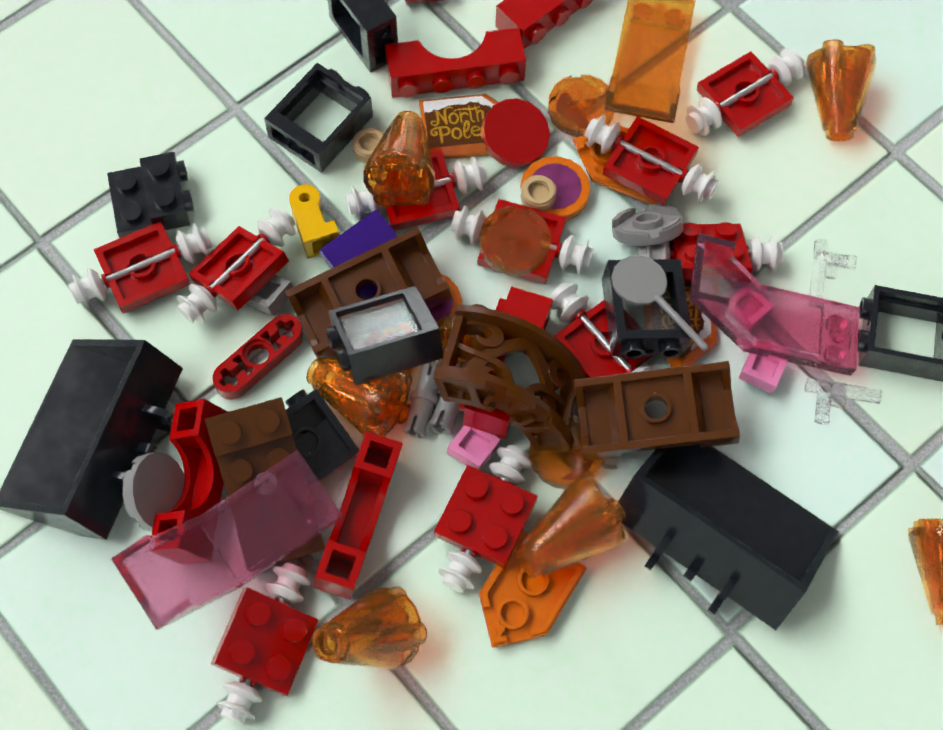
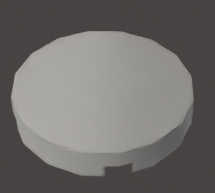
[612,204,684,246]
[122,452,184,531]

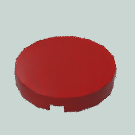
[480,98,550,168]

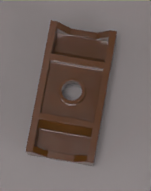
[285,227,452,363]
[574,361,740,461]
[205,397,325,573]

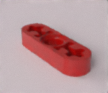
[212,314,303,400]

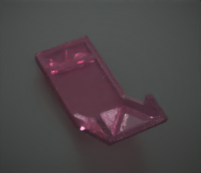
[689,233,860,376]
[111,449,343,630]

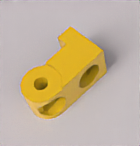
[289,184,339,258]

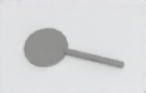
[611,255,709,351]

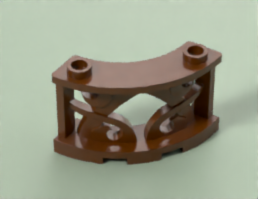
[433,304,588,452]

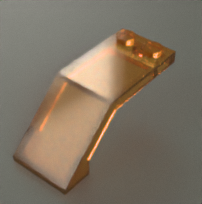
[604,0,695,123]

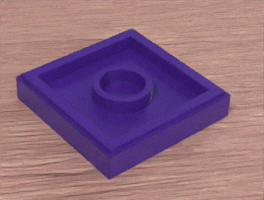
[319,209,398,300]

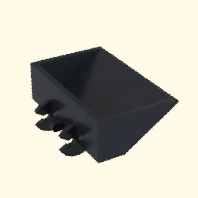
[0,339,183,540]
[610,444,839,630]

